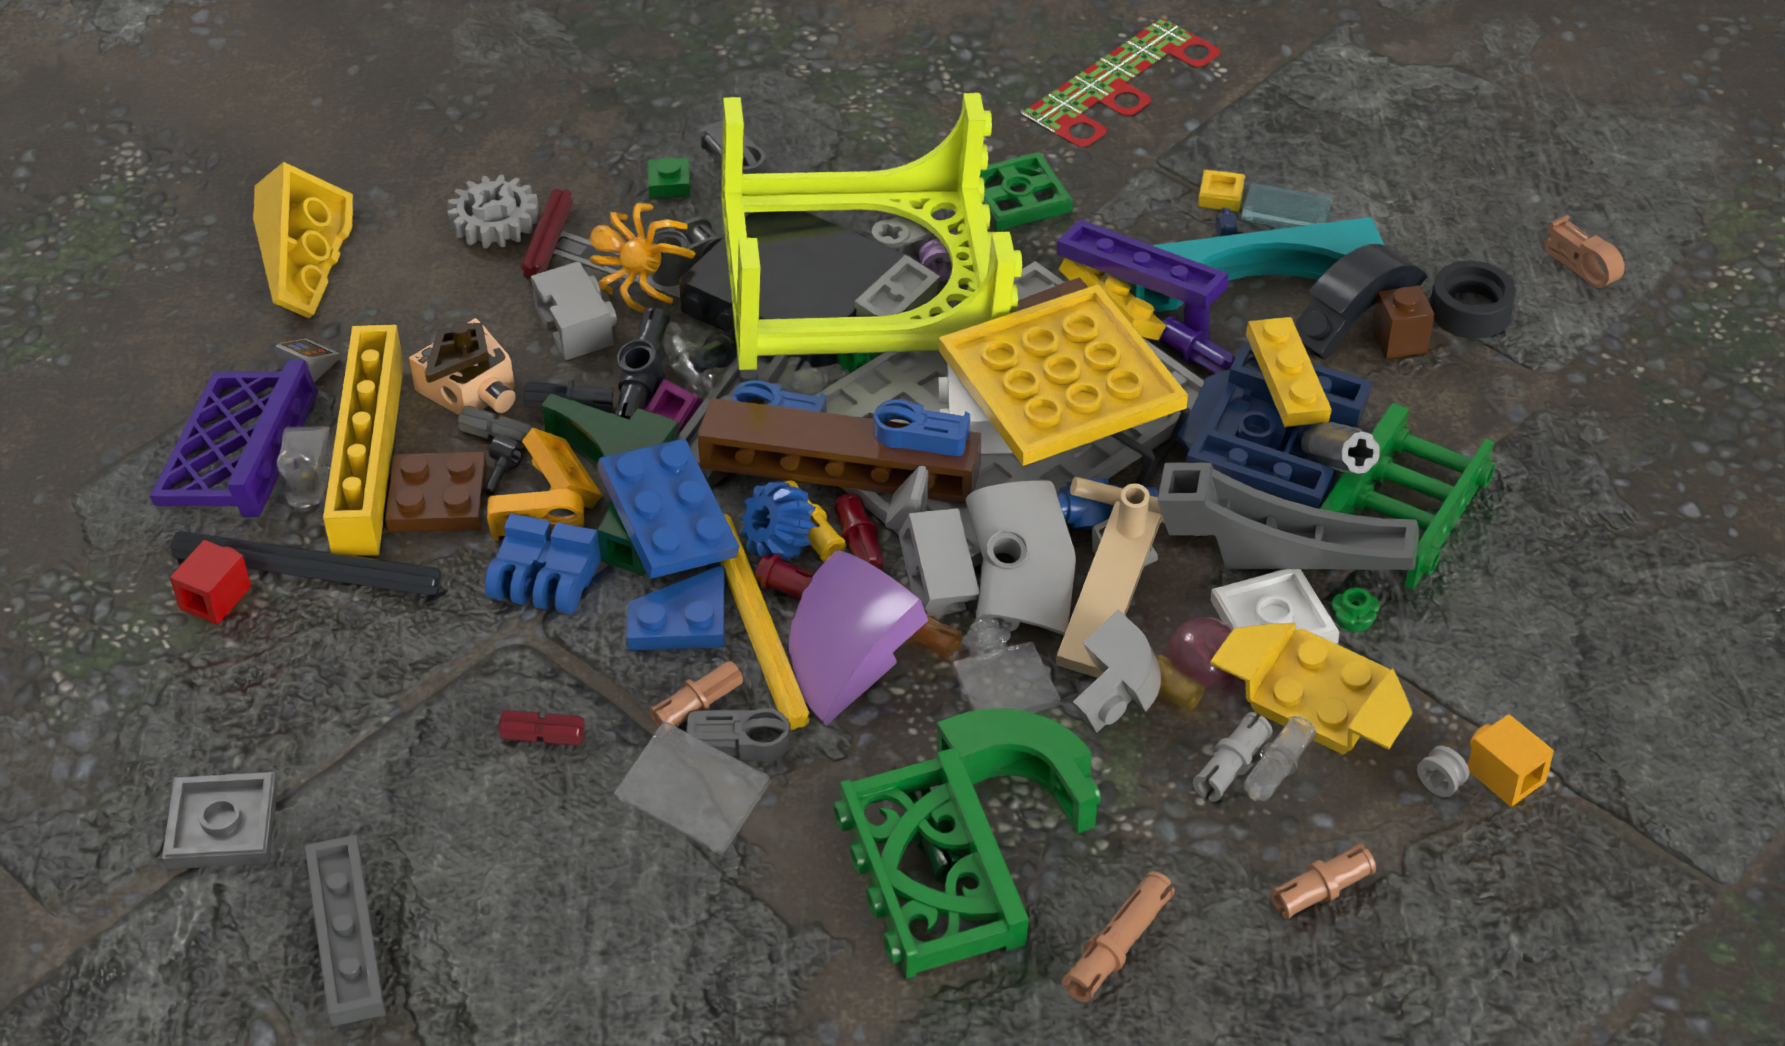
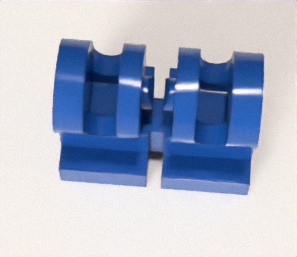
[485,513,601,615]

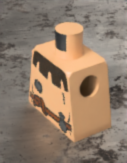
[409,318,516,415]

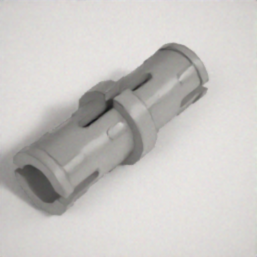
[1193,712,1273,801]

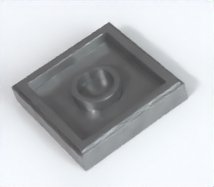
[162,772,278,869]

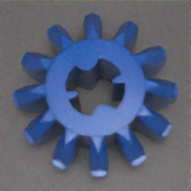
[739,481,816,561]

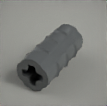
[1301,422,1380,474]

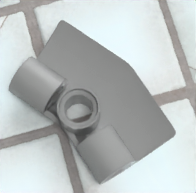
[965,480,1076,636]

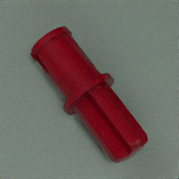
[834,493,884,569]

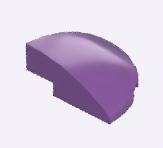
[789,550,928,726]

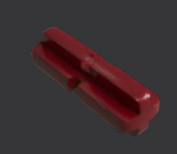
[499,710,585,745]

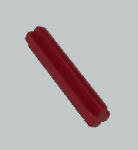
[521,188,573,280]

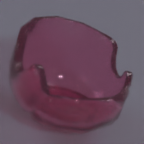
[1164,616,1233,688]

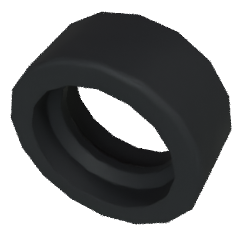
[1430,260,1516,339]

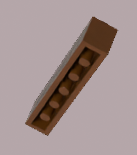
[698,398,981,504]

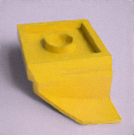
[1210,623,1412,755]

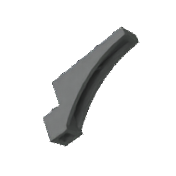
[1158,463,1419,570]

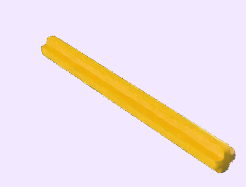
[720,513,809,731]

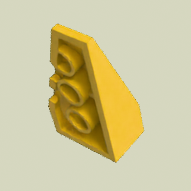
[253,162,353,318]

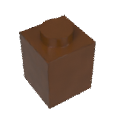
[1372,285,1434,359]

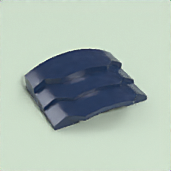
[1176,342,1373,509]

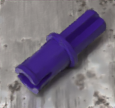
[1159,316,1235,374]

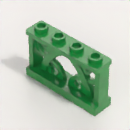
[833,747,1029,979]

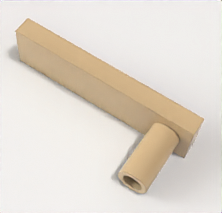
[1056,484,1161,678]

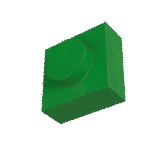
[648,157,690,198]

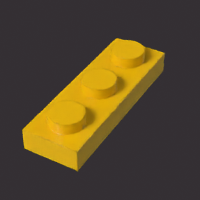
[1058,258,1166,340]
[1246,317,1332,427]

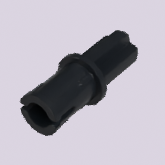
[688,328,737,373]
[524,380,614,413]

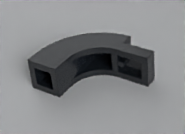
[1294,244,1428,360]

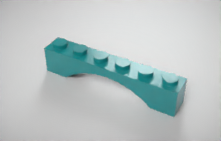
[1122,217,1385,312]

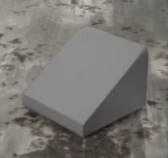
[885,466,928,530]

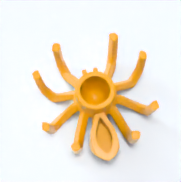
[589,203,695,313]

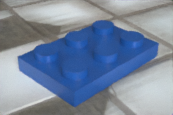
[597,438,739,579]

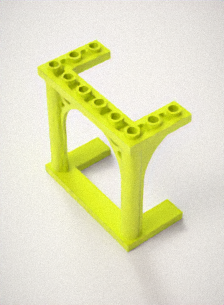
[721,93,1022,370]

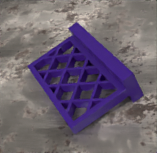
[150,360,318,517]

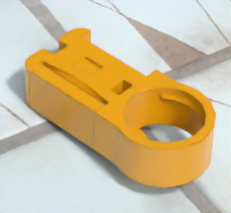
[487,488,584,541]

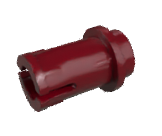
[755,554,815,600]

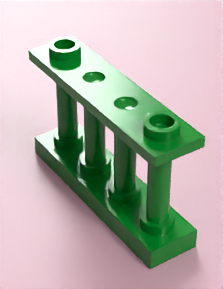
[1320,403,1496,590]

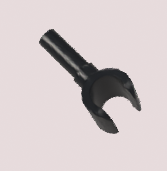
[484,434,522,495]

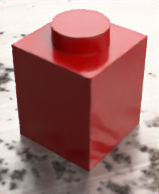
[170,540,251,625]

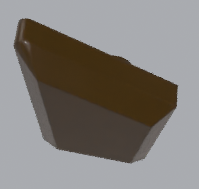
[425,321,489,383]

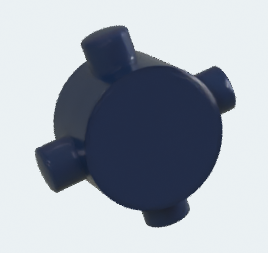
[1215,207,1237,237]

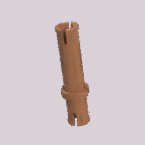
[1062,871,1175,1002]

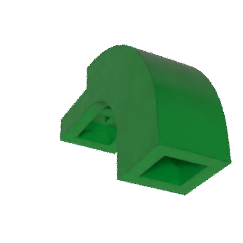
[937,708,1101,834]

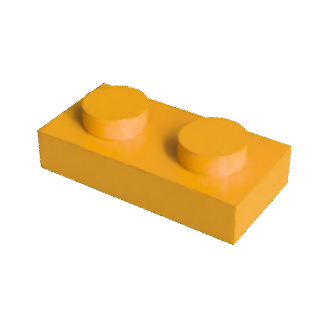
[522,427,603,509]

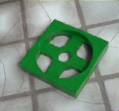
[980,152,1073,232]

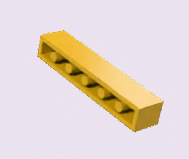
[323,325,404,556]

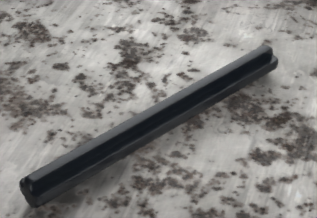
[170,531,442,596]

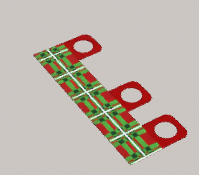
[1021,18,1221,147]

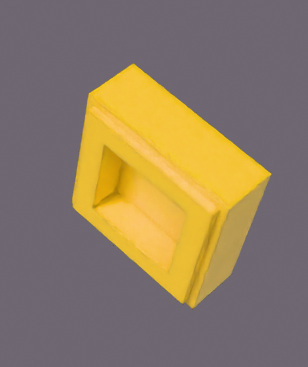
[1198,170,1245,212]

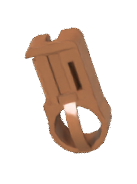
[1545,215,1624,288]

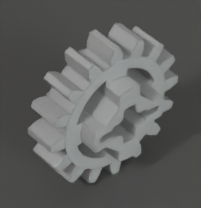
[448,175,539,248]

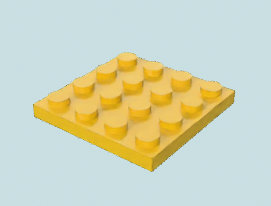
[939,284,1188,466]

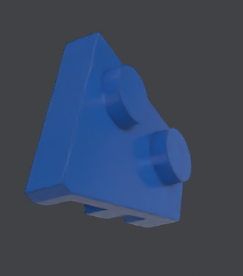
[627,566,725,650]

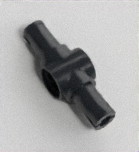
[614,308,671,420]

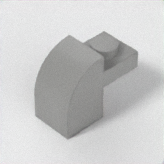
[1073,610,1161,733]

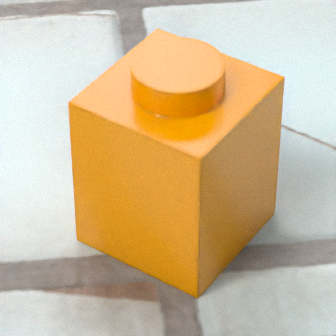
[1468,714,1554,807]

